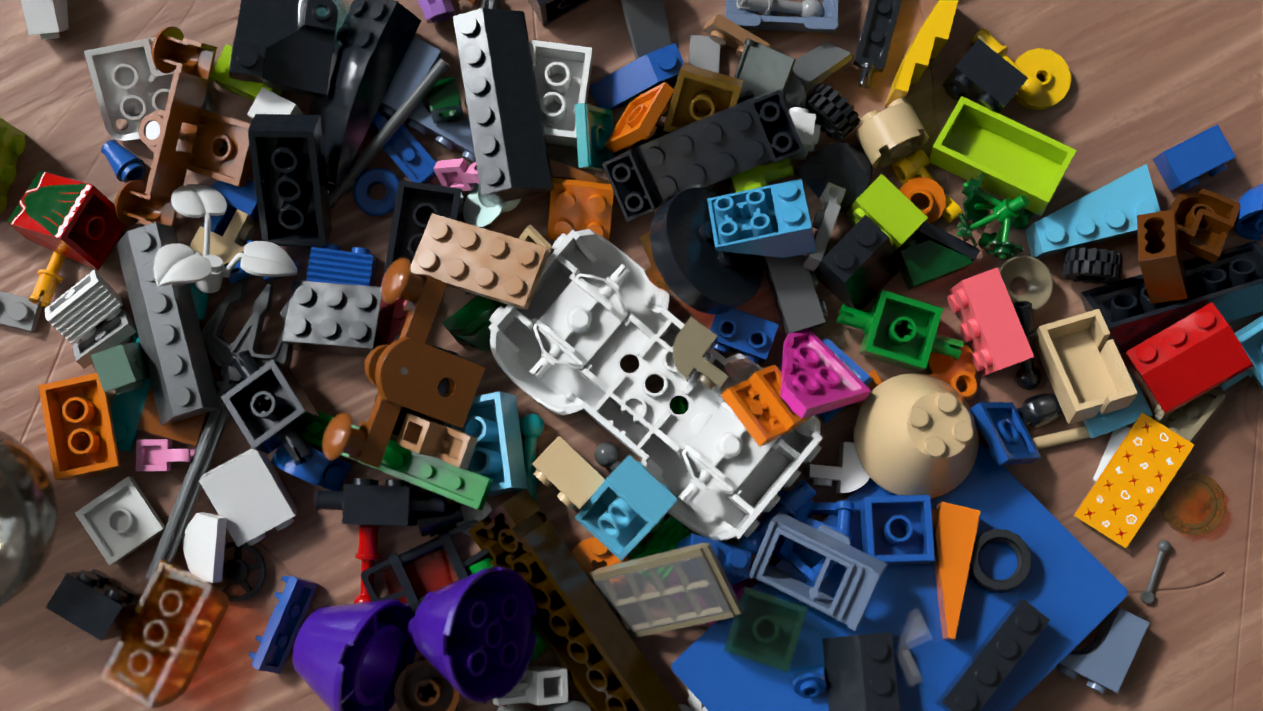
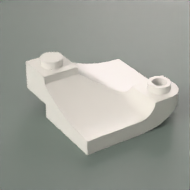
[84,37,176,141]

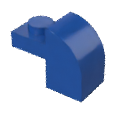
[202,180,259,237]
[270,443,352,491]

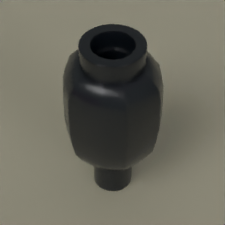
[1017,393,1063,428]

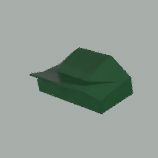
[443,295,507,353]

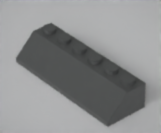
[116,222,221,426]

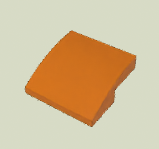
[721,365,812,447]

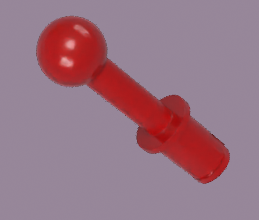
[353,524,381,604]

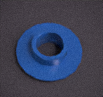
[353,168,399,216]

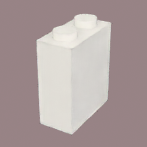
[199,449,298,547]

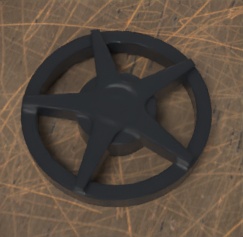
[207,542,266,602]

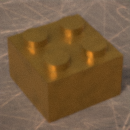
[663,63,744,132]

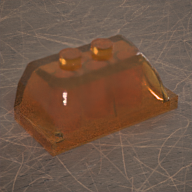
[100,559,229,708]

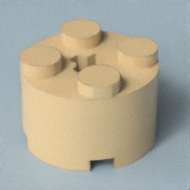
[856,97,929,168]

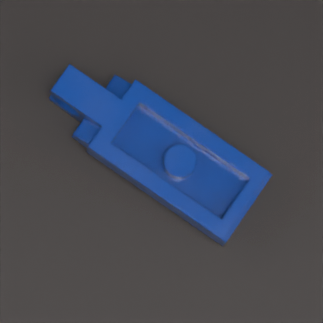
[372,110,436,184]

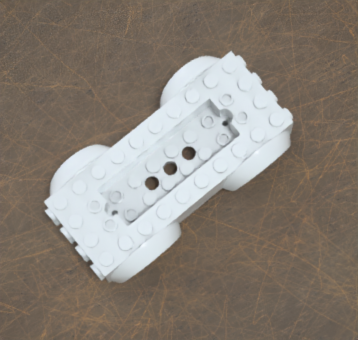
[488,229,823,540]

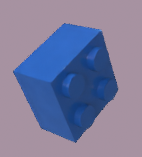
[860,495,935,565]

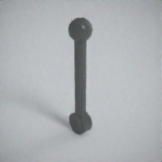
[1140,540,1171,604]

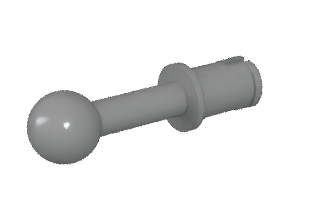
[736,0,823,17]

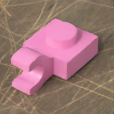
[433,158,479,191]
[136,439,195,472]

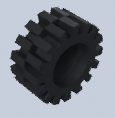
[805,83,860,142]
[1062,248,1123,284]

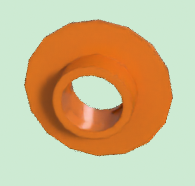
[900,177,946,223]

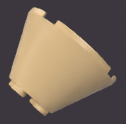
[854,373,979,499]

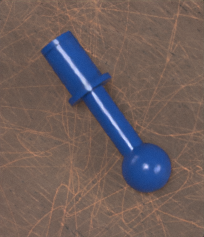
[739,479,817,555]

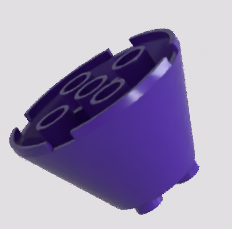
[408,567,537,703]

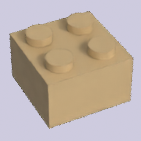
[532,436,605,509]

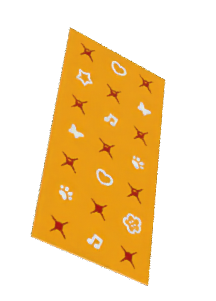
[1074,412,1195,548]

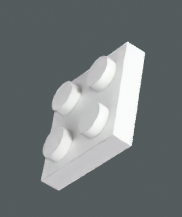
[75,476,165,566]

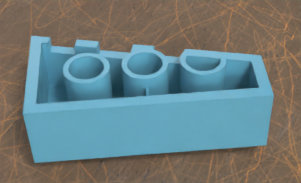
[1024,164,1160,258]

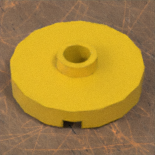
[1013,48,1071,110]

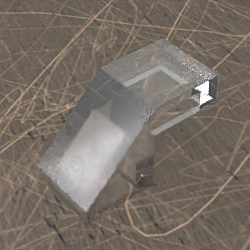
[894,608,933,687]

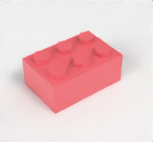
[947,267,1034,376]

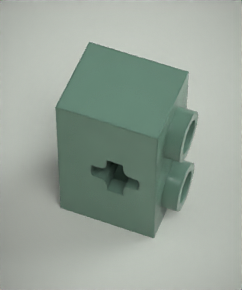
[91,342,149,395]

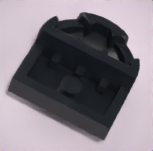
[796,142,873,215]

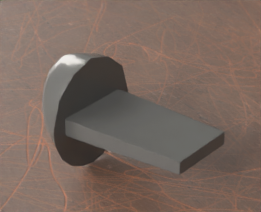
[620,0,671,60]
[783,41,852,111]

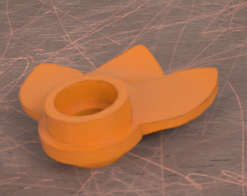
[928,344,977,401]

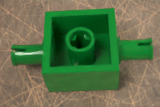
[837,290,964,372]

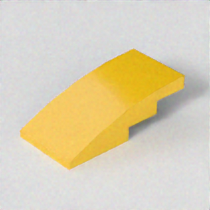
[885,0,958,107]

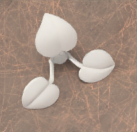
[154,184,297,293]

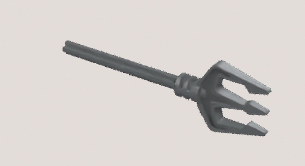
[145,278,293,585]

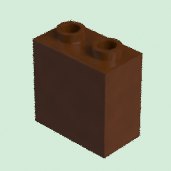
[1137,209,1187,304]

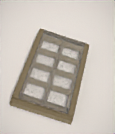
[588,542,743,639]

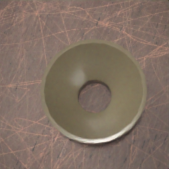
[999,255,1053,311]

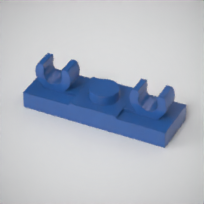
[249,575,319,674]

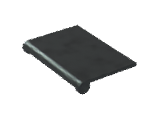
[734,38,796,104]

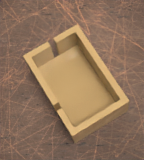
[1032,309,1138,425]

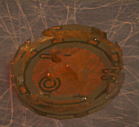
[1160,473,1226,536]

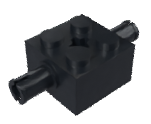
[221,350,320,466]
[315,478,447,526]

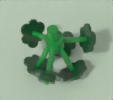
[956,173,1033,259]

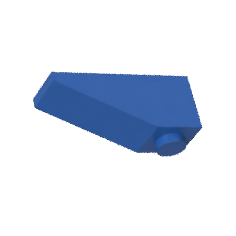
[590,43,684,110]

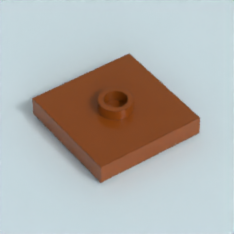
[137,385,218,446]

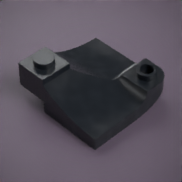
[229,0,338,98]

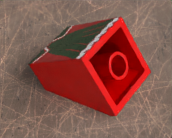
[7,171,126,270]

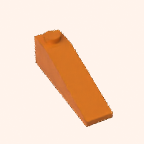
[931,502,980,641]

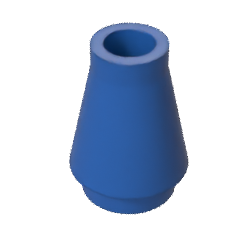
[101,140,146,183]

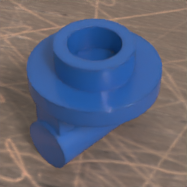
[790,665,826,698]

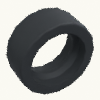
[968,529,1031,593]

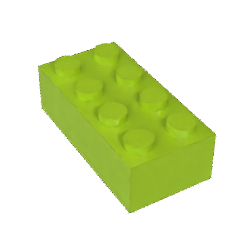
[929,96,1077,216]

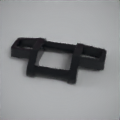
[361,520,488,616]

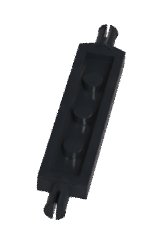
[853,0,902,89]

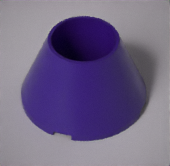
[293,599,416,711]

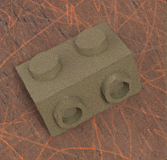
[1153,389,1226,443]

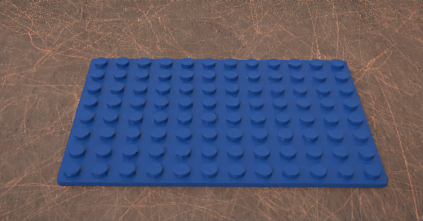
[671,442,1128,711]

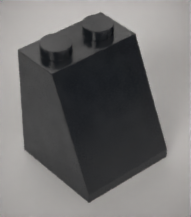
[815,215,899,310]

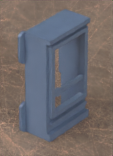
[725,0,838,35]
[749,512,887,631]

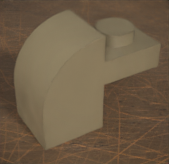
[673,317,729,391]

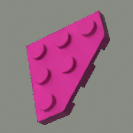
[780,329,871,419]

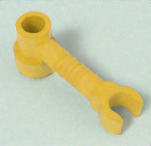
[892,149,963,223]

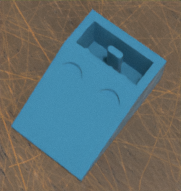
[707,179,816,258]

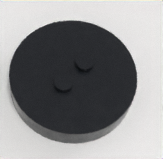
[650,187,764,315]

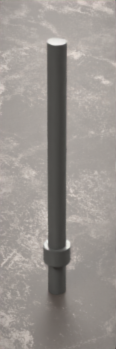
[328,58,450,208]

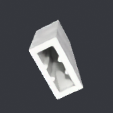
[21,0,69,40]

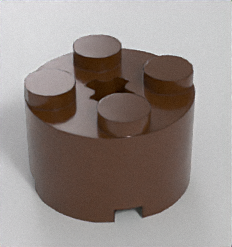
[394,657,463,711]

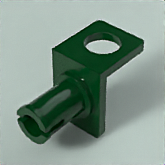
[427,77,464,124]

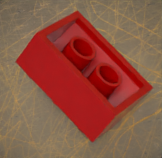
[1126,302,1254,415]

